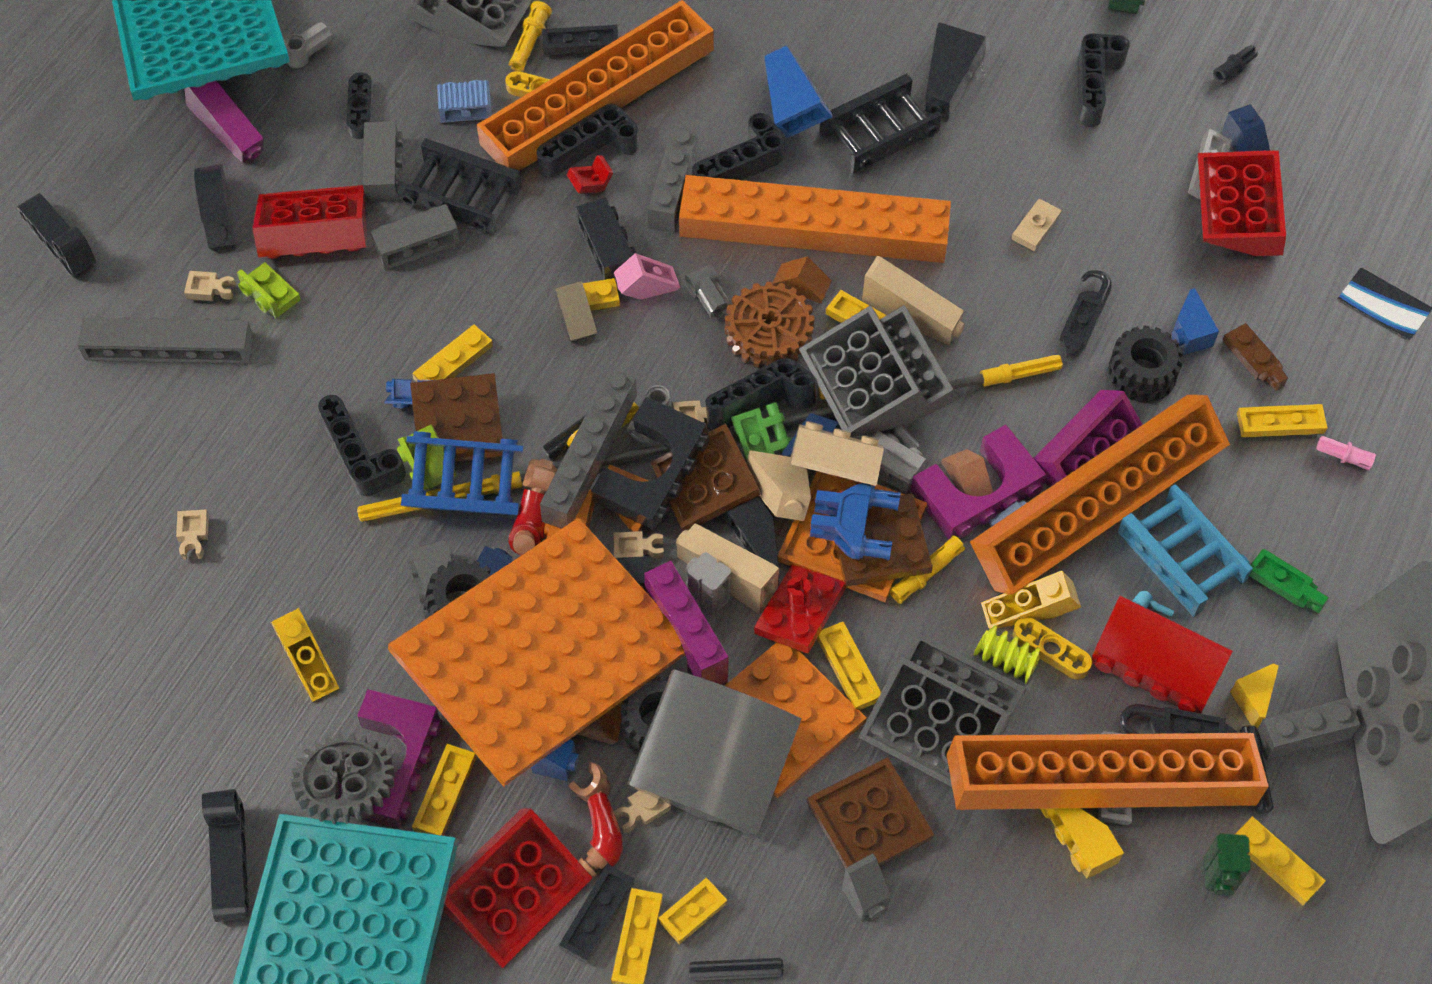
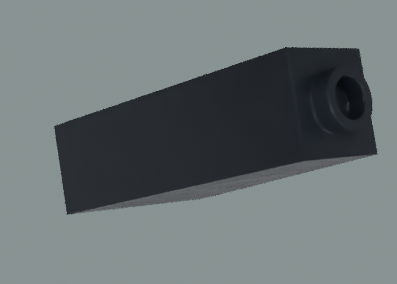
[925,22,986,119]

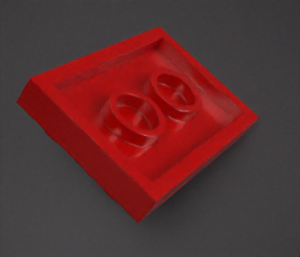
[754,565,846,654]

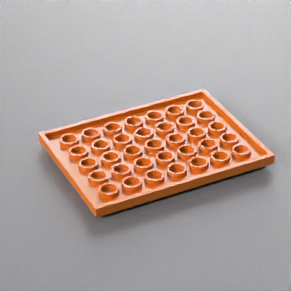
[388,517,685,787]

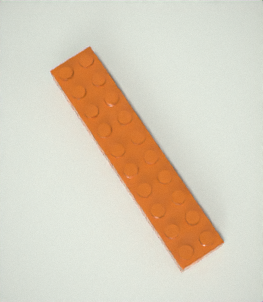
[477,0,714,171]
[679,175,951,263]
[970,395,1230,595]
[947,733,1269,810]

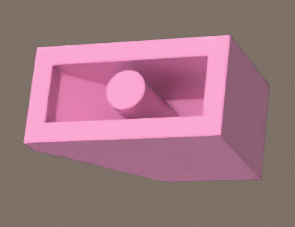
[614,253,680,300]

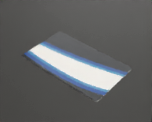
[1338,268,1432,340]

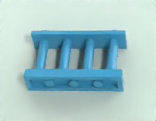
[1118,484,1253,617]

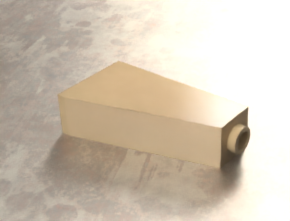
[862,256,965,346]
[676,523,779,615]

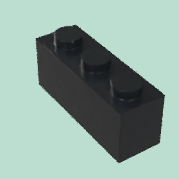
[576,197,636,280]

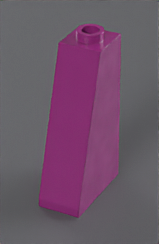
[185,81,264,163]

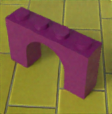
[910,424,1046,540]
[644,561,729,686]
[338,689,442,829]

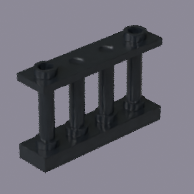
[819,74,942,174]
[396,138,522,234]

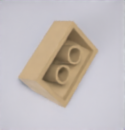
[791,421,884,486]

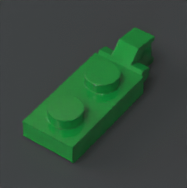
[1249,549,1329,613]

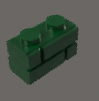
[1204,833,1251,896]

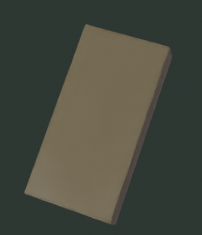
[555,281,597,342]

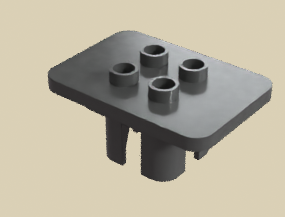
[1338,561,1432,846]

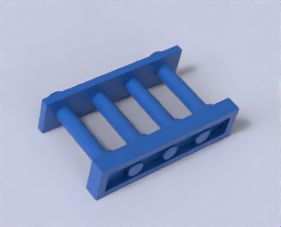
[401,431,523,516]

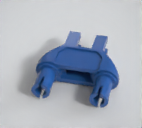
[810,483,901,560]

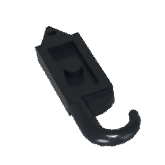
[1059,270,1112,358]
[1120,704,1239,734]

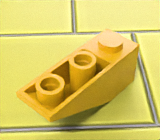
[981,571,1081,629]
[270,608,339,702]
[1040,808,1124,879]

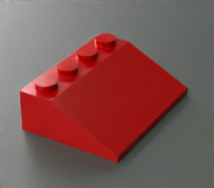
[1197,150,1286,256]
[253,185,367,259]
[1091,596,1233,714]
[443,808,593,968]

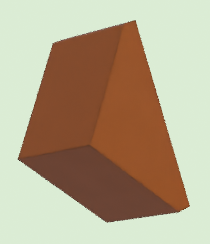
[772,256,832,304]

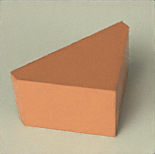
[941,449,993,496]

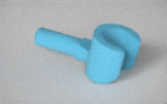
[1133,591,1174,617]

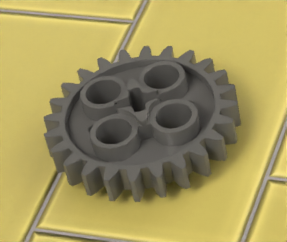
[291,733,395,824]

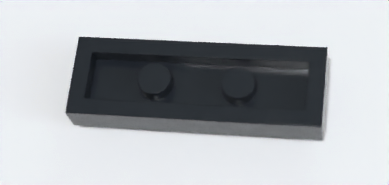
[542,25,619,55]
[559,864,635,964]

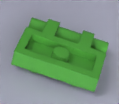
[731,402,791,463]

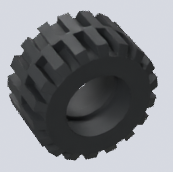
[1108,326,1184,402]
[424,559,491,619]
[621,676,669,752]

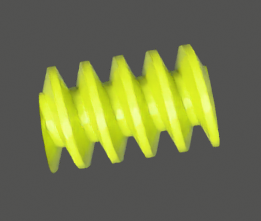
[973,625,1040,684]

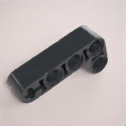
[1078,33,1130,127]
[537,104,639,178]
[692,113,785,180]
[16,193,96,277]
[705,358,816,430]
[318,395,406,496]
[202,789,249,922]

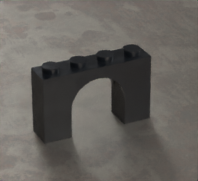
[591,397,710,531]

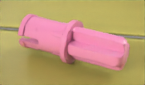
[1316,436,1376,471]

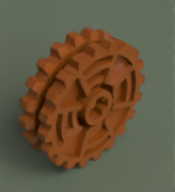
[725,282,814,368]

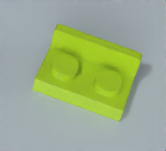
[237,262,301,319]
[397,425,457,491]

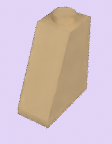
[746,450,811,521]

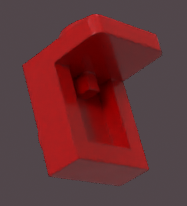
[567,155,613,194]

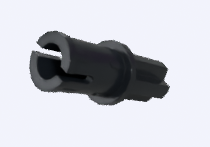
[1213,45,1258,83]

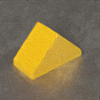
[1230,664,1279,729]

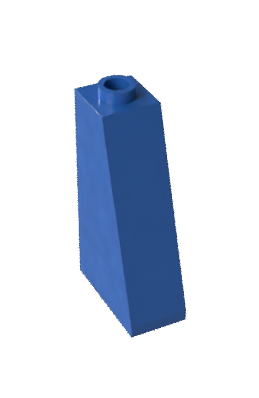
[764,46,832,138]

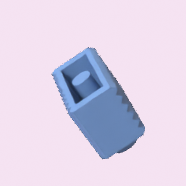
[437,80,492,123]

